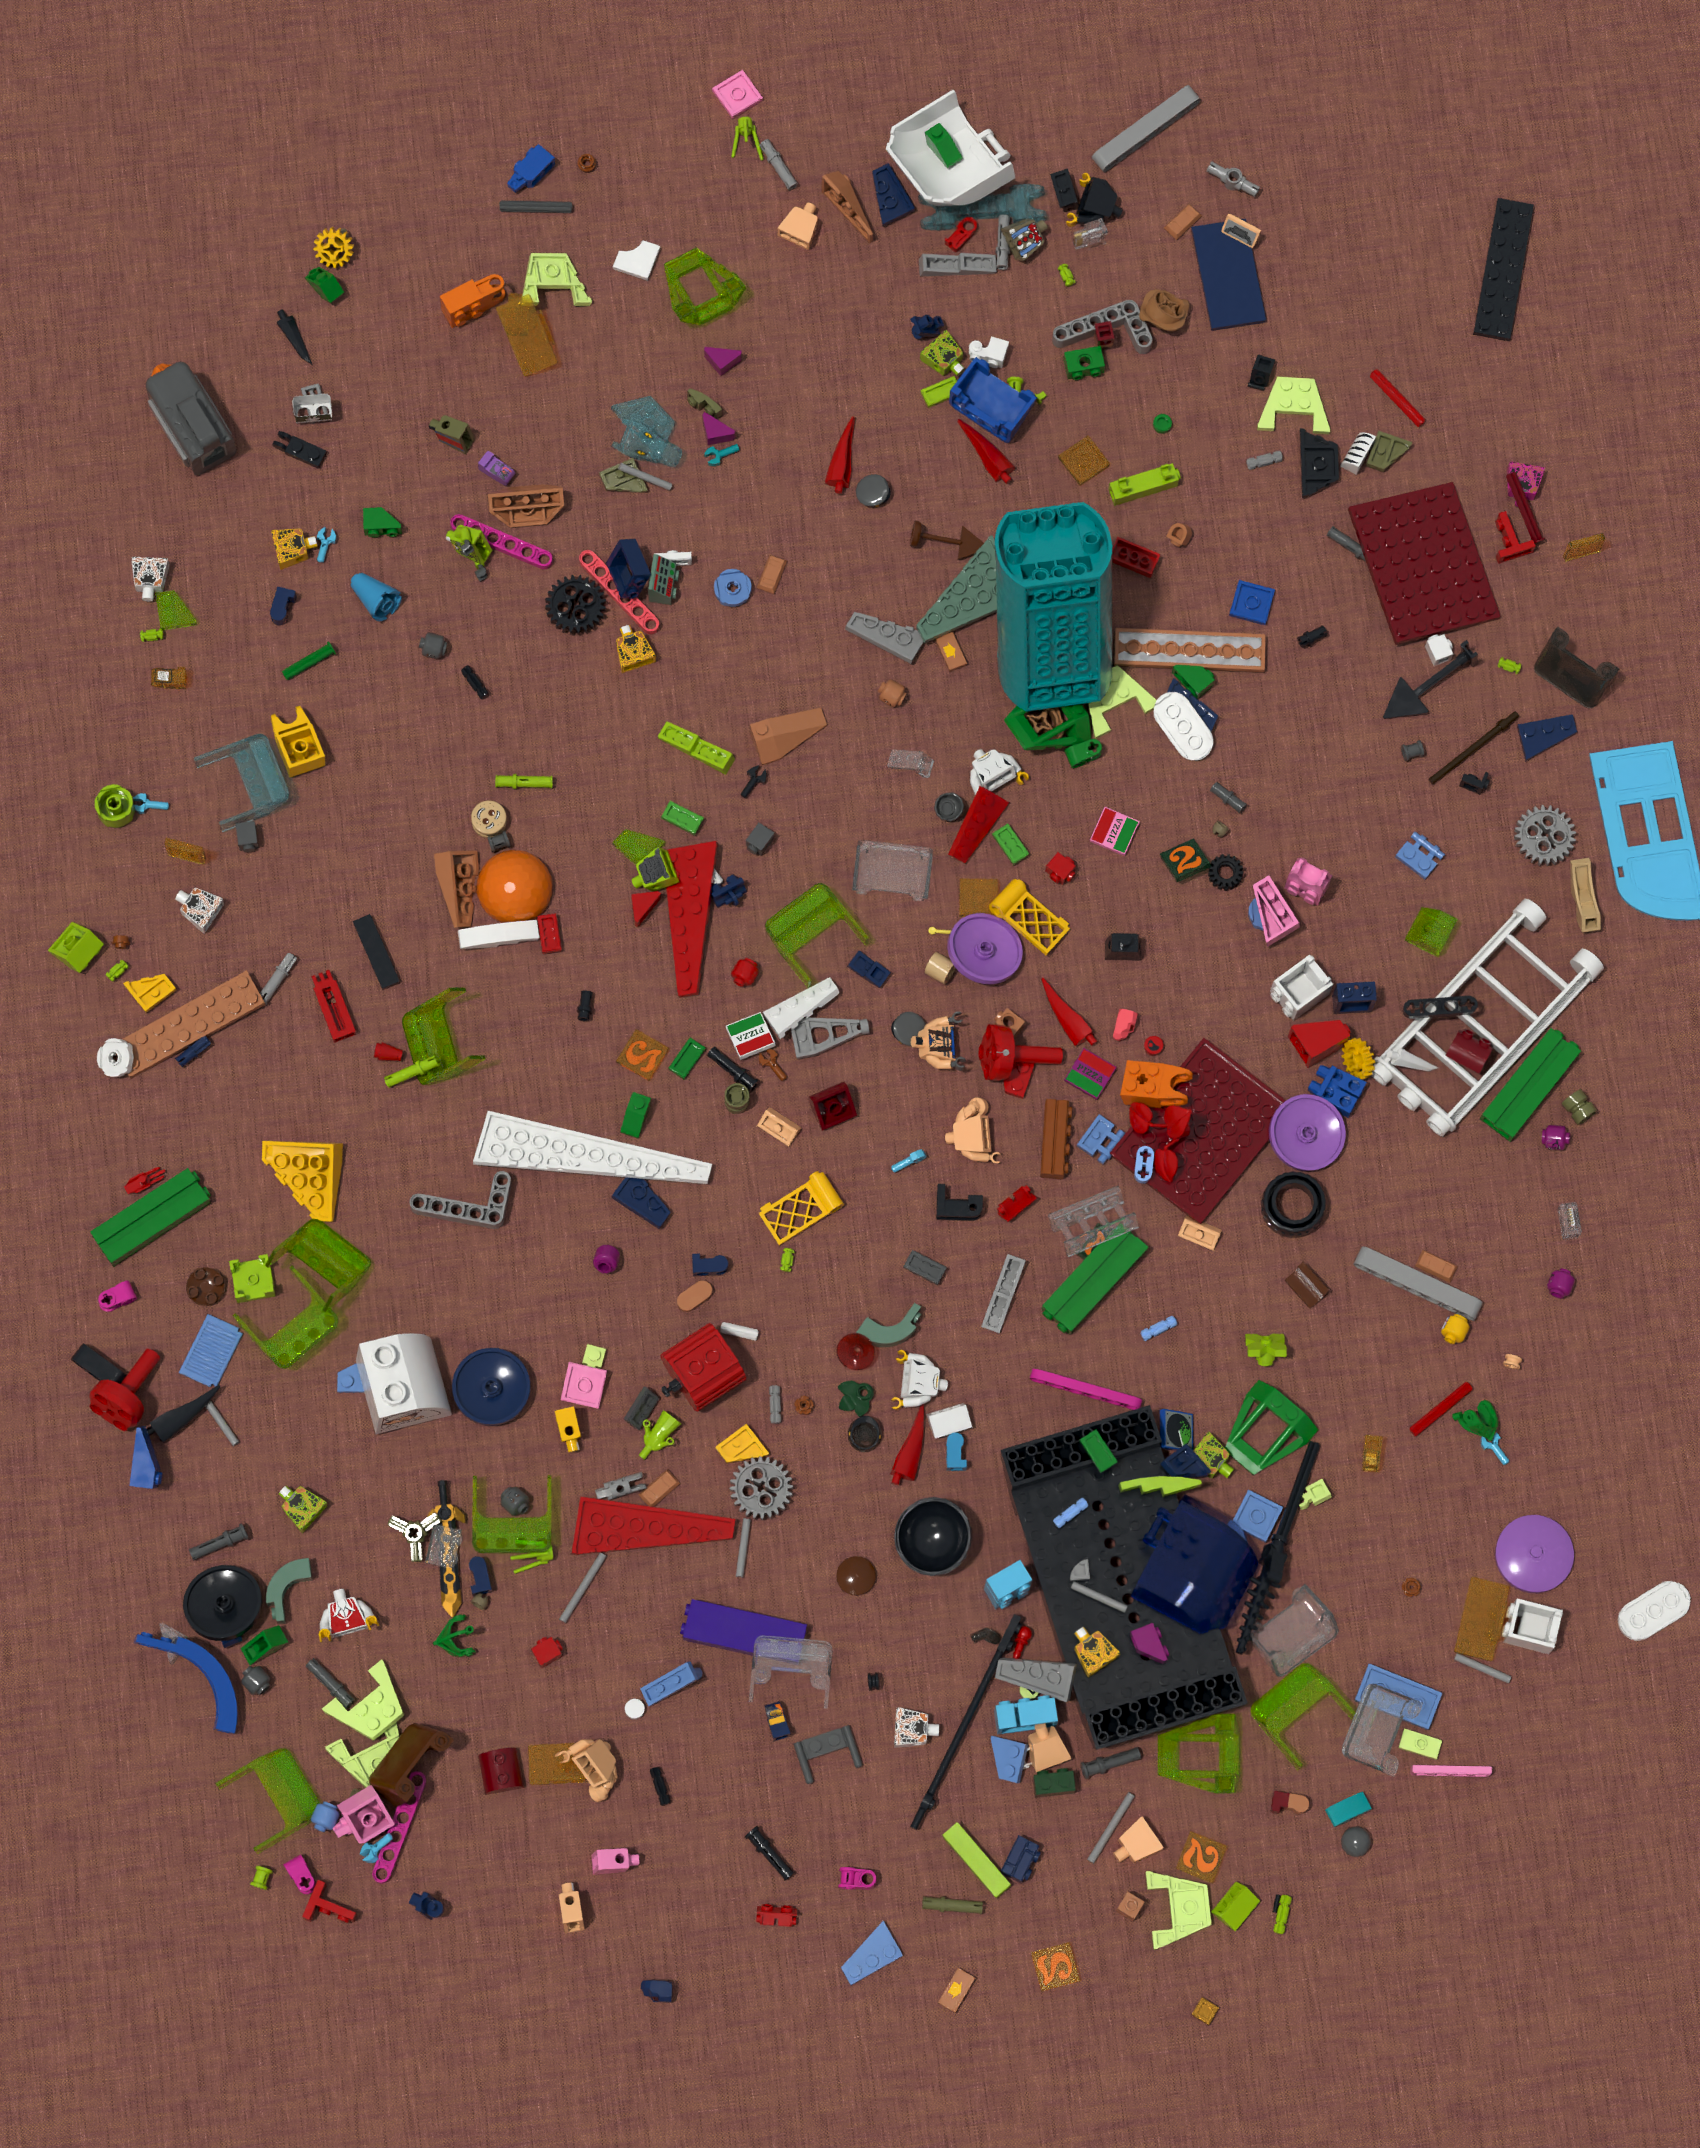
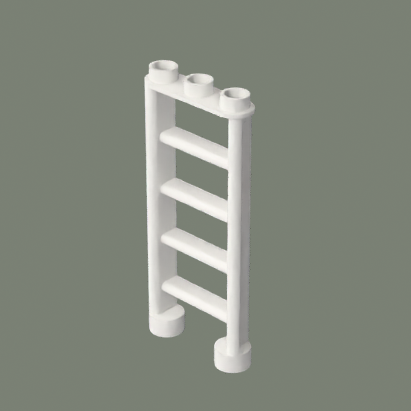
[1371,898,1604,1136]

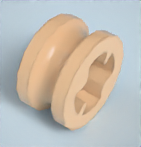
[1503,1354,1522,1369]

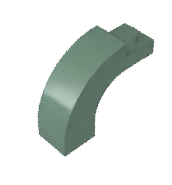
[856,1303,922,1347]
[266,1558,312,1624]

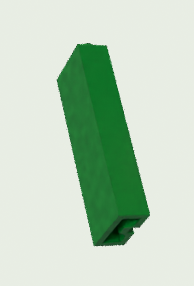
[1480,1028,1581,1142]
[90,1168,211,1267]
[1042,1222,1148,1335]

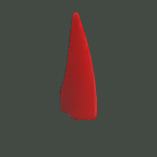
[825,416,855,494]
[957,419,1015,484]
[1041,978,1098,1047]
[890,1404,924,1485]

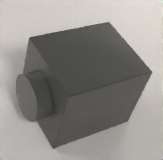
[236,821,259,852]
[746,823,774,856]

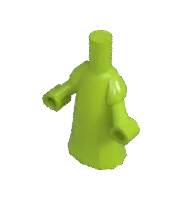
[639,1410,681,1460]

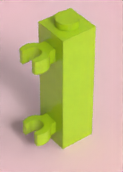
[1108,463,1181,506]

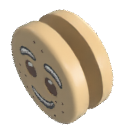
[471,801,507,838]

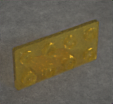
[496,294,558,376]
[1454,1577,1509,1661]
[528,1741,606,1785]

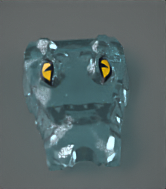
[611,417,682,467]

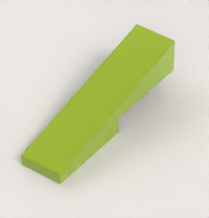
[658,721,735,775]
[943,1822,1011,1899]

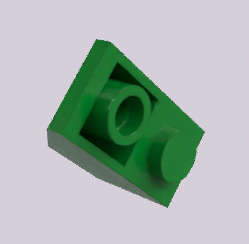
[305,267,344,303]
[363,507,402,538]

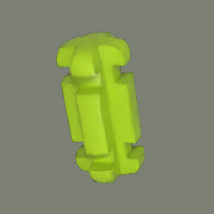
[1058,264,1075,287]
[140,628,163,642]
[1498,657,1521,674]
[106,960,129,982]
[780,1248,794,1272]

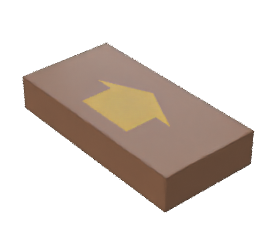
[935,631,967,672]
[938,1968,975,2013]

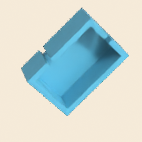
[984,1560,1032,1609]
[994,1695,1058,1735]

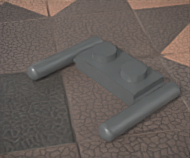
[793,1725,863,1784]

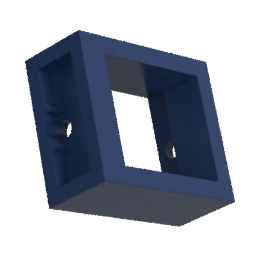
[606,539,651,599]
[1332,981,1377,1014]

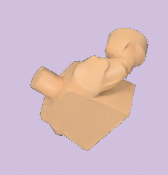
[945,1098,1001,1163]
[555,1739,617,1802]

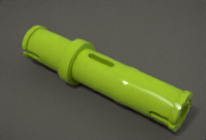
[495,774,553,789]
[384,1054,441,1088]

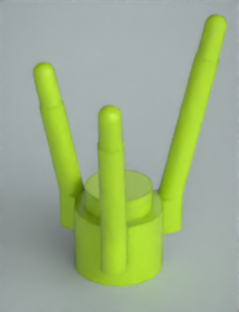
[731,117,764,161]
[510,1541,553,1574]

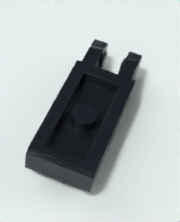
[272,431,327,469]

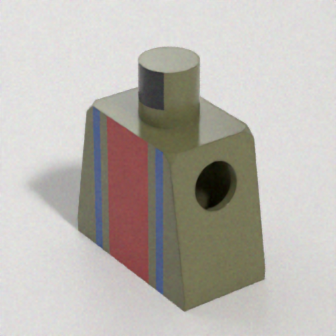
[429,415,475,455]

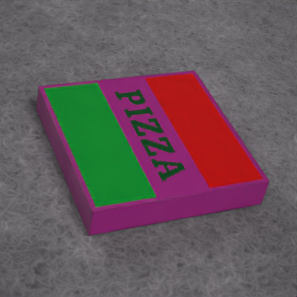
[1064,1048,1117,1100]

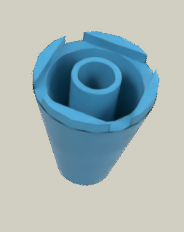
[351,573,402,622]

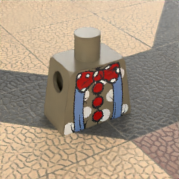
[1001,218,1047,261]

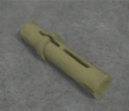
[922,1896,983,1914]

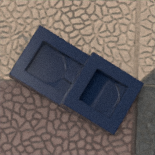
[847,951,891,988]

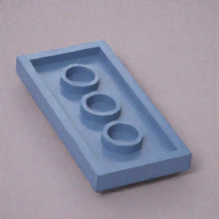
[1354,1664,1442,1730]

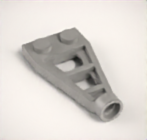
[790,1018,870,1059]

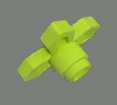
[1245,1334,1287,1366]

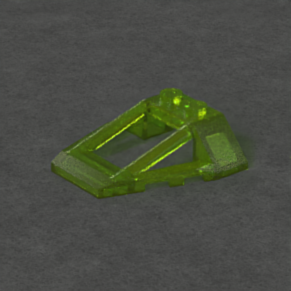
[664,248,746,325]
[1158,1714,1240,1794]

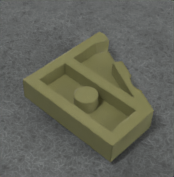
[1366,431,1412,472]
[599,458,648,493]

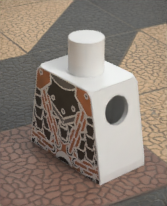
[132,557,169,602]
[175,888,224,934]
[894,1708,939,1748]

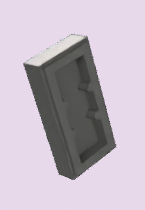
[903,1250,947,1286]
[624,1387,660,1430]

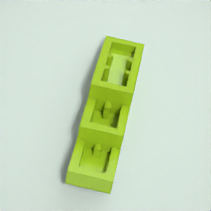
[1118,1476,1202,1497]

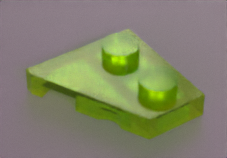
[155,590,197,630]
[612,829,665,865]

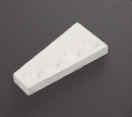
[763,977,839,1039]

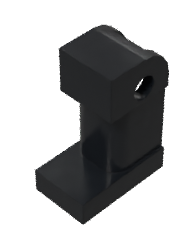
[936,1184,983,1221]

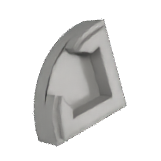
[1070,1559,1090,1581]

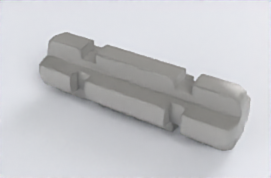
[1246,451,1283,469]
[769,1385,781,1424]

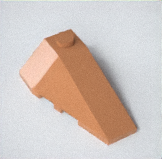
[822,171,873,243]
[750,708,827,765]
[434,851,479,928]

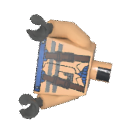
[911,1012,965,1071]

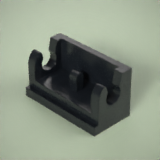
[1050,168,1079,212]

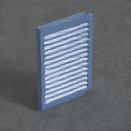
[179,1314,243,1387]

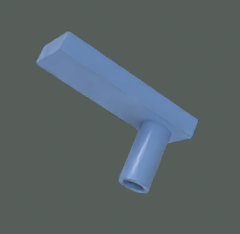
[640,1662,703,1706]

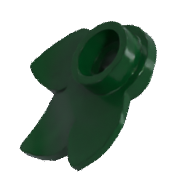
[838,1380,874,1417]

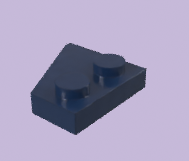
[1160,1444,1211,1478]

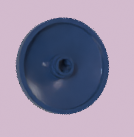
[452,1348,530,1426]

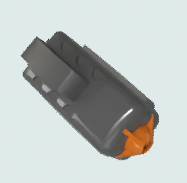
[145,361,237,475]

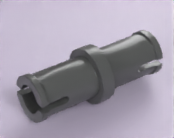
[1210,782,1247,814]

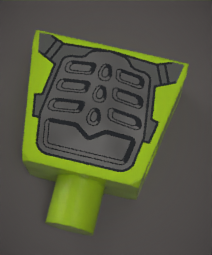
[632,847,679,891]

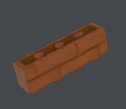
[1040,1099,1072,1179]

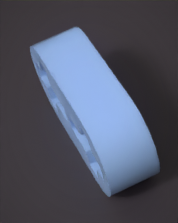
[1134,1146,1154,1183]

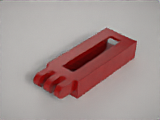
[311,970,357,1043]

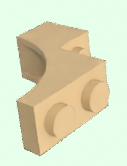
[1570,858,1601,932]

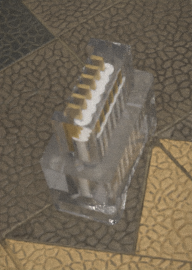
[1073,218,1108,250]
[1557,1202,1582,1240]

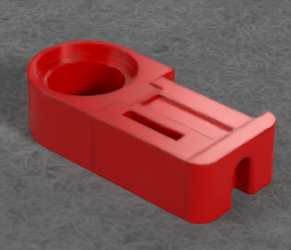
[945,217,977,252]

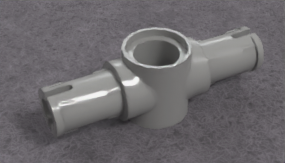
[1206,161,1260,197]

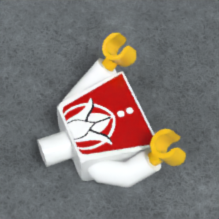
[319,1589,379,1642]

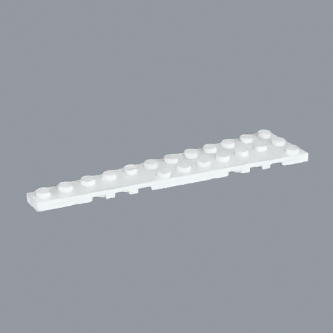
[473,1111,712,1184]

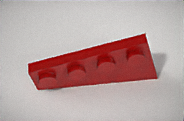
[948,786,1009,863]

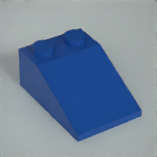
[129,1426,163,1489]

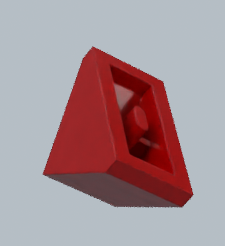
[631,891,661,927]

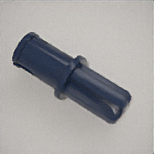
[175,1036,211,1068]

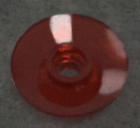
[837,1333,875,1370]

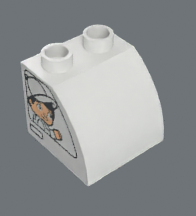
[356,1333,452,1434]

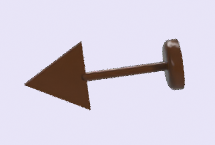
[910,520,984,560]

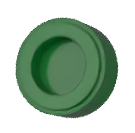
[1153,414,1172,434]

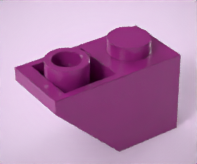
[1130,1623,1169,1664]

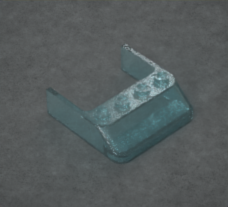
[194,734,289,832]

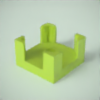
[229,1254,276,1303]

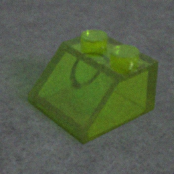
[1405,907,1458,957]

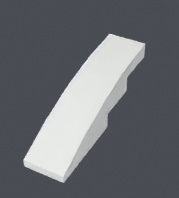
[458,920,539,949]

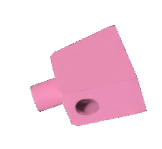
[591,1848,639,1875]

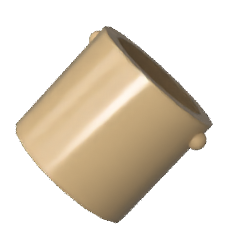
[925,952,955,984]

